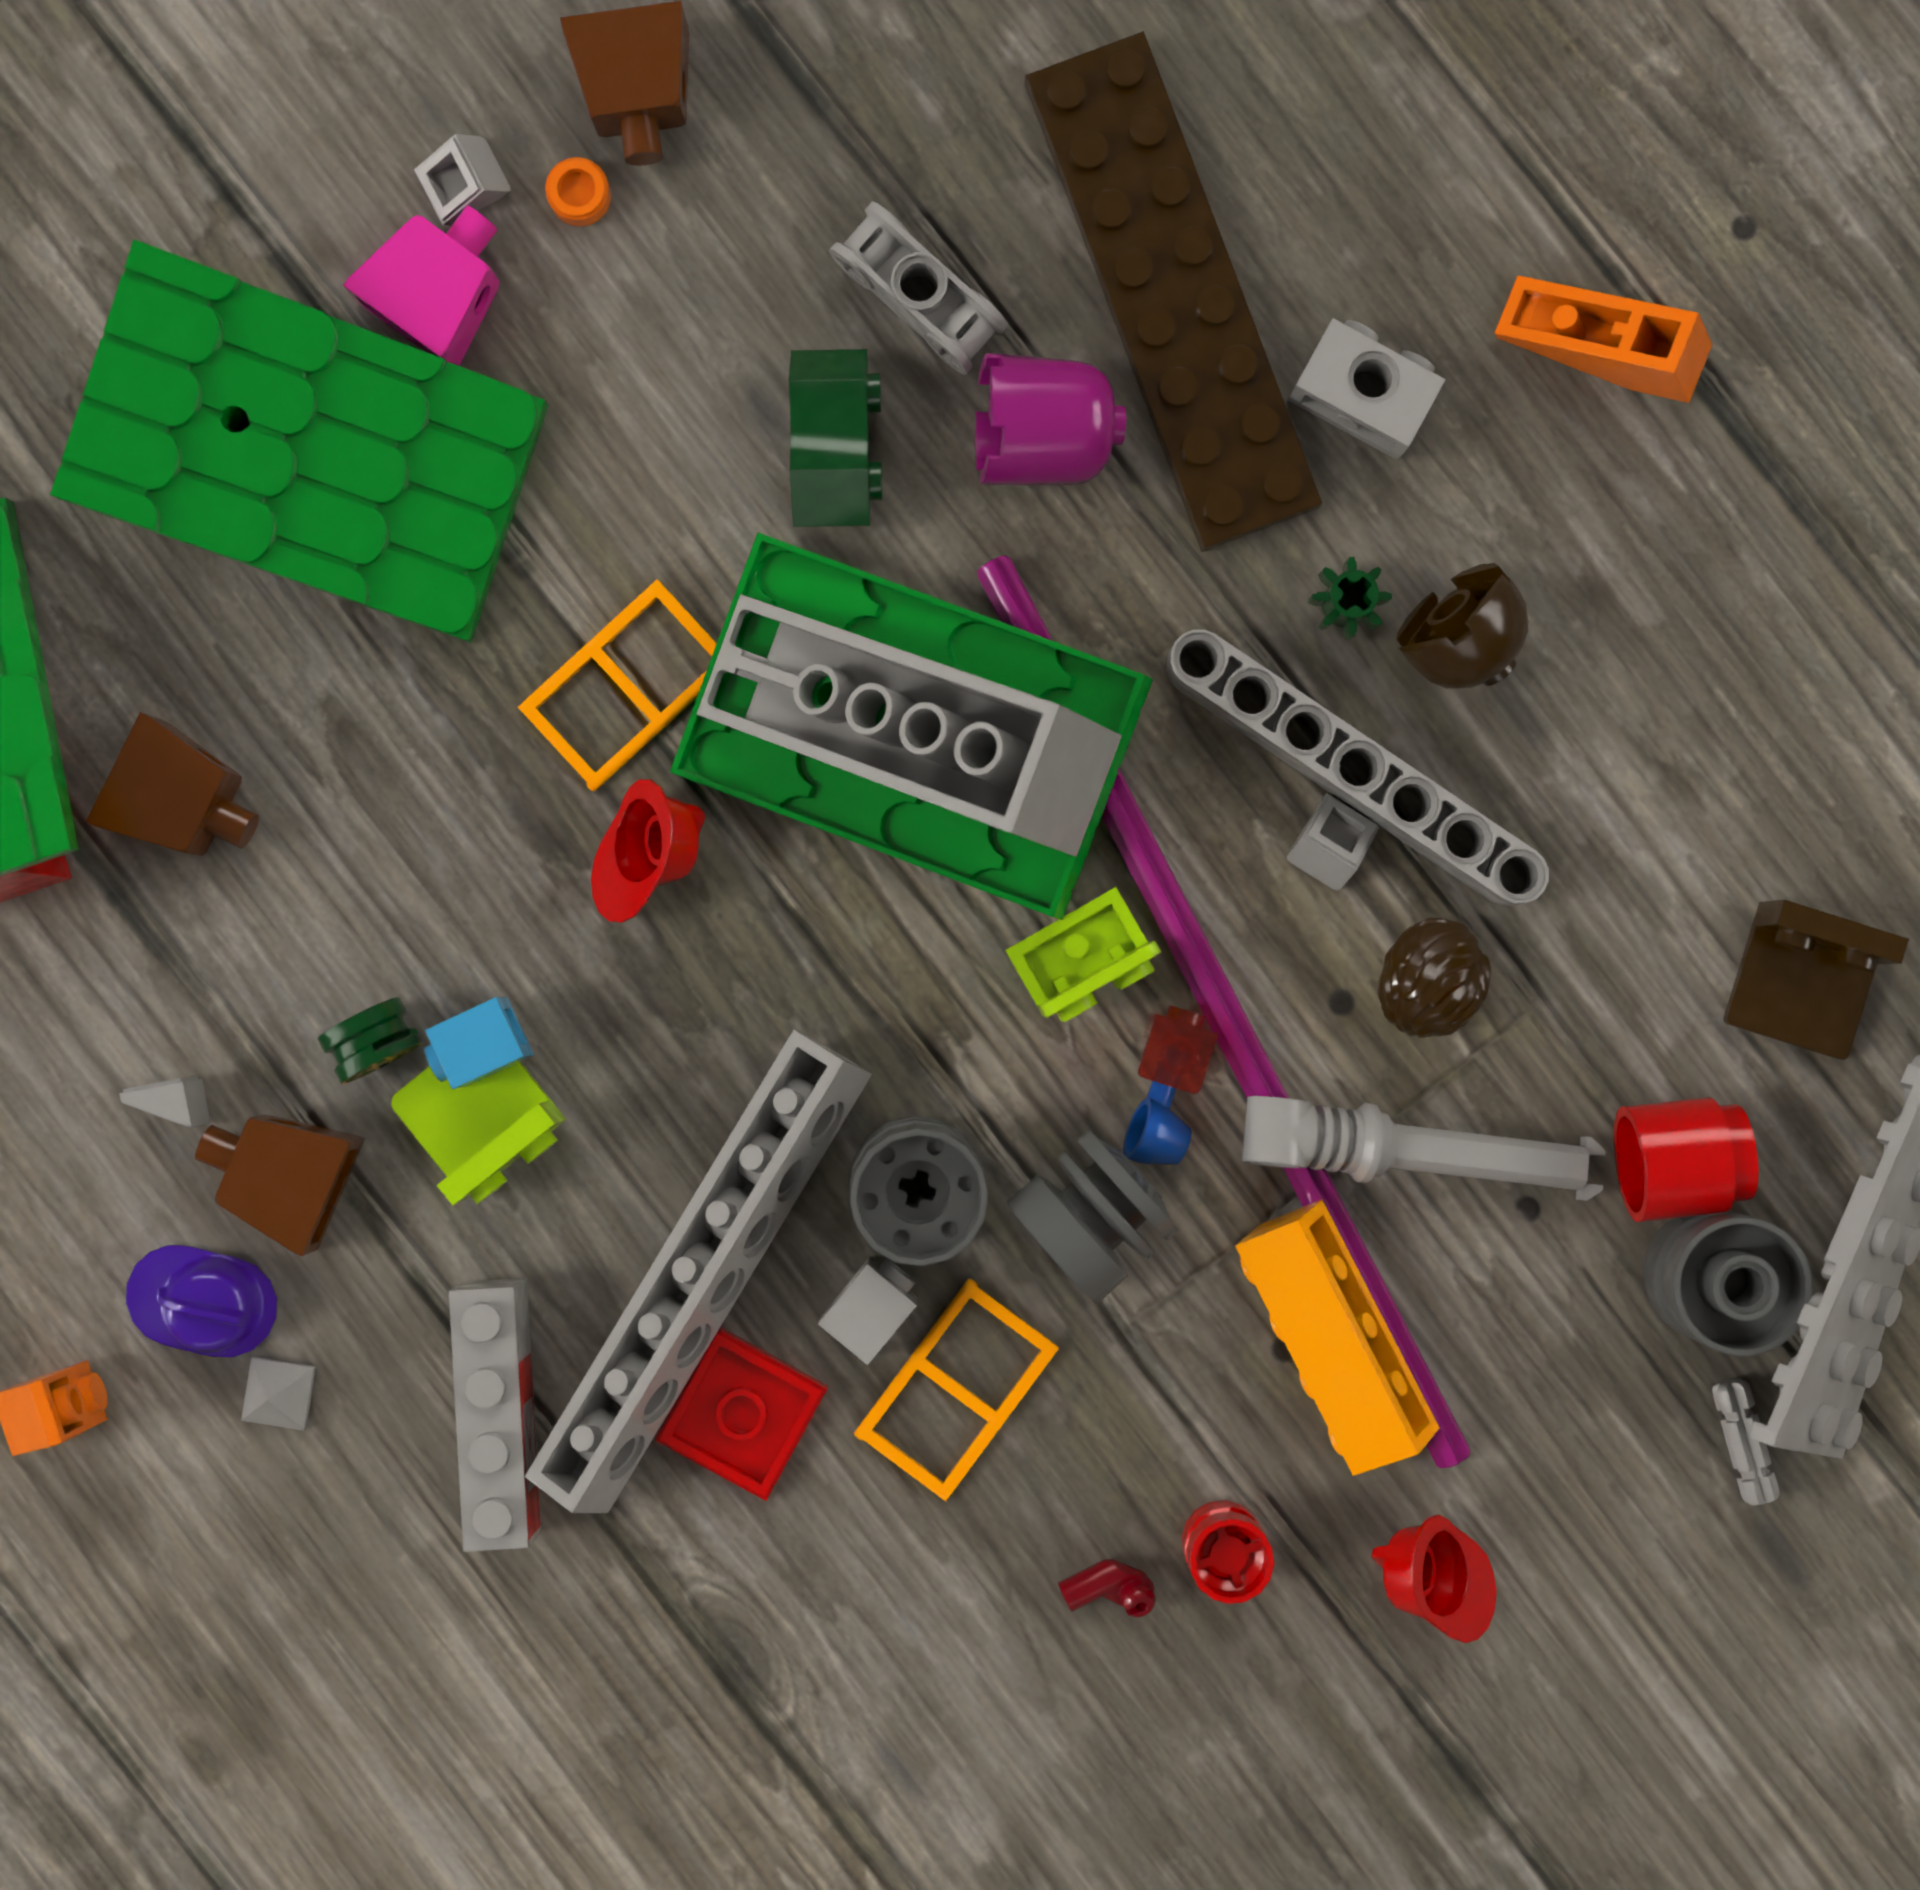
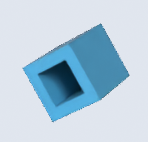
[424,997,534,1089]

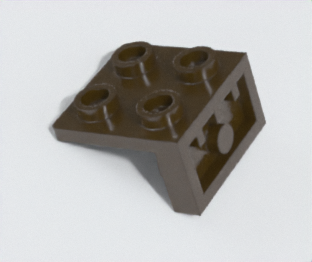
[1723,900,1909,1060]

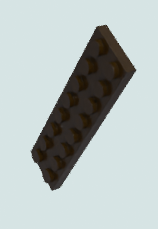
[1025,31,1323,552]

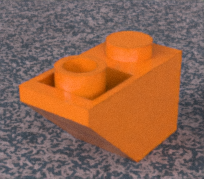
[0,1360,108,1456]

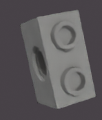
[1288,318,1446,460]

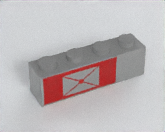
[449,1278,542,1552]

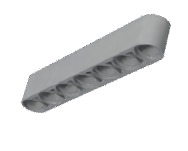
[1165,629,1549,906]

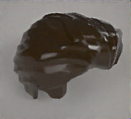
[1378,917,1491,1038]

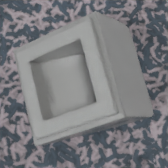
[414,134,511,225]
[1287,793,1380,891]
[119,1076,210,1127]

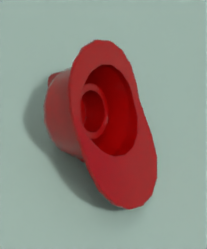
[591,779,705,923]
[1371,1514,1497,1643]

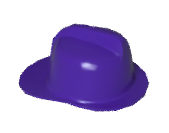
[126,1245,277,1357]

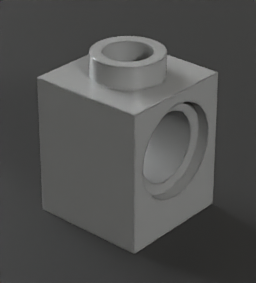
[818,1257,918,1365]

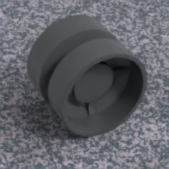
[1643,1211,1812,1356]

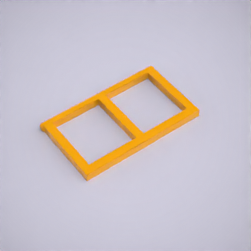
[518,579,717,792]
[854,1278,1059,1501]

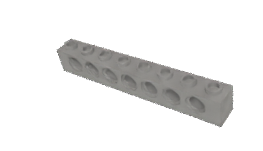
[524,1030,872,1513]

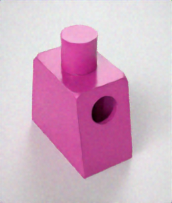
[343,205,500,366]

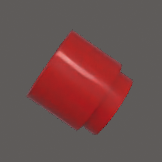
[1613,1097,1759,1222]

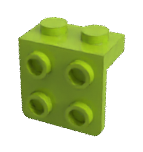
[1005,887,1161,1022]
[391,1061,567,1206]

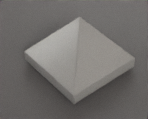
[241,1357,316,1431]

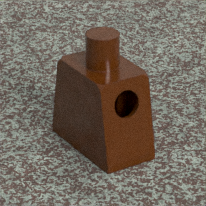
[560,1,689,166]
[86,712,259,856]
[195,1115,365,1256]

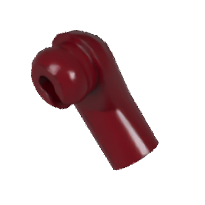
[1058,1559,1156,1617]

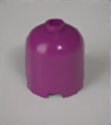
[975,353,1126,485]

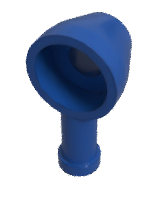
[1123,1045,1192,1165]

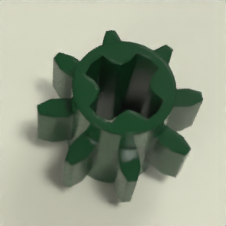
[1308,557,1392,640]

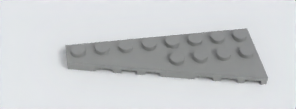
[1748,1054,1920,1459]

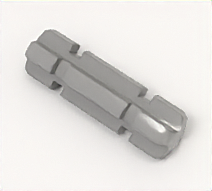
[1712,1378,1780,1505]

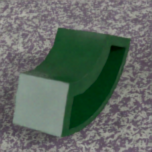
[788,349,883,527]

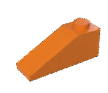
[1494,275,1713,403]

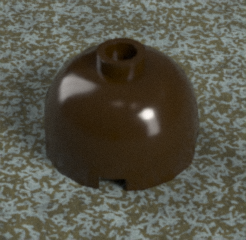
[1396,563,1529,689]

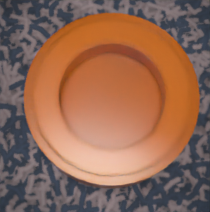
[545,157,611,227]

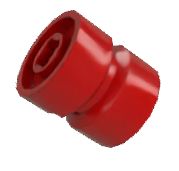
[1181,1500,1274,1604]

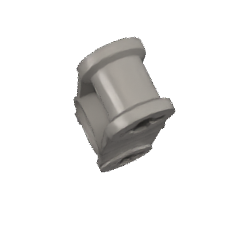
[828,201,1008,375]

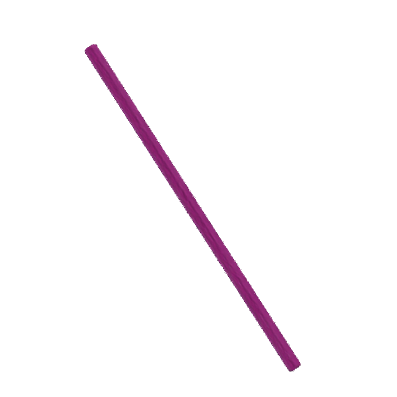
[977,555,1470,1468]

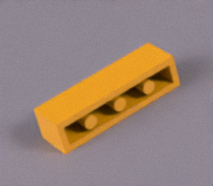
[1235,1199,1440,1476]

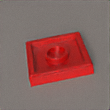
[655,1327,828,1501]

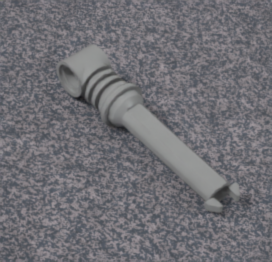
[1241,1096,1606,1201]

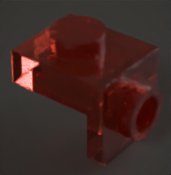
[1138,1005,1218,1094]

